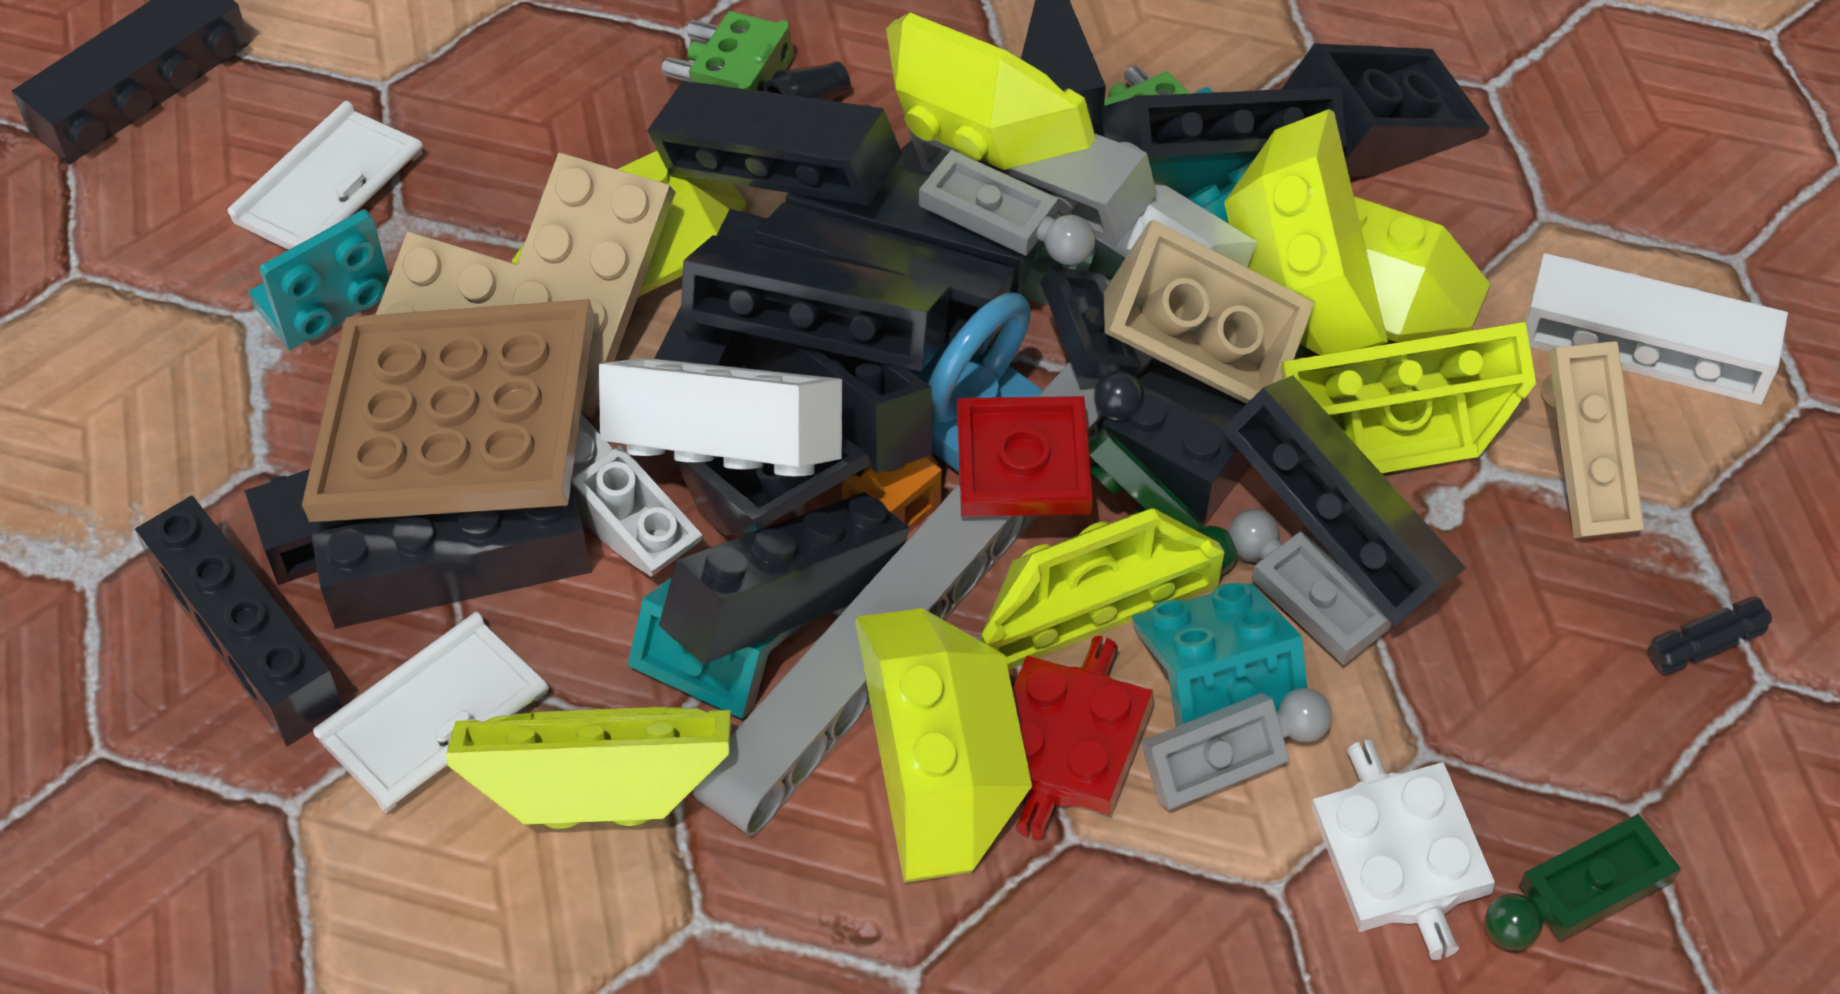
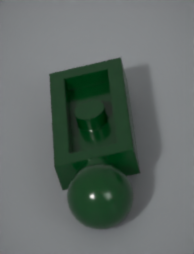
[1088,427,1238,575]
[1485,813,1681,950]

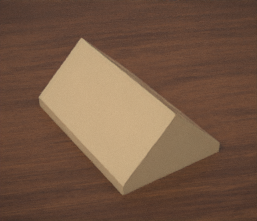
[1104,220,1315,404]

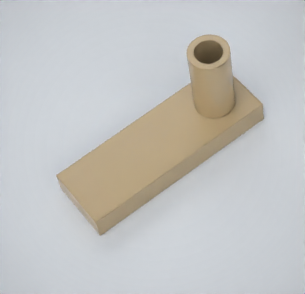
[1541,341,1644,539]

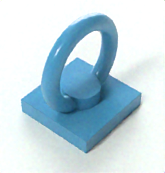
[909,293,1043,472]

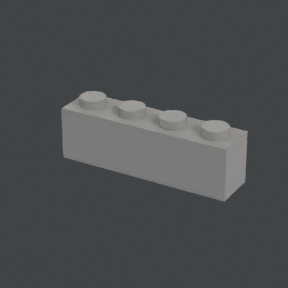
[908,129,1157,245]

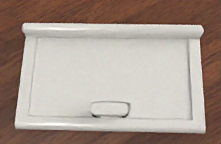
[227,100,424,250]
[313,611,549,814]

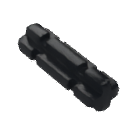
[1647,597,1772,674]

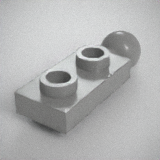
[919,150,1095,265]
[1228,509,1392,665]
[1141,688,1332,810]

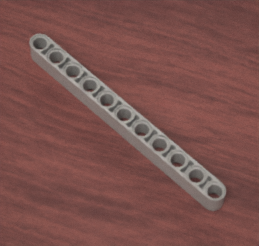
[693,347,1163,836]

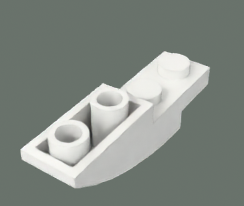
[571,414,702,577]

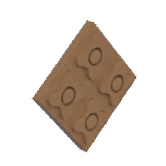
[302,299,595,522]

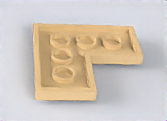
[376,152,676,419]

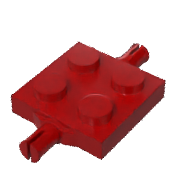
[1012,636,1154,840]

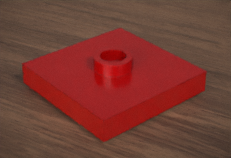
[957,396,1092,517]

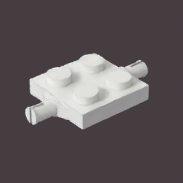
[1312,740,1495,960]

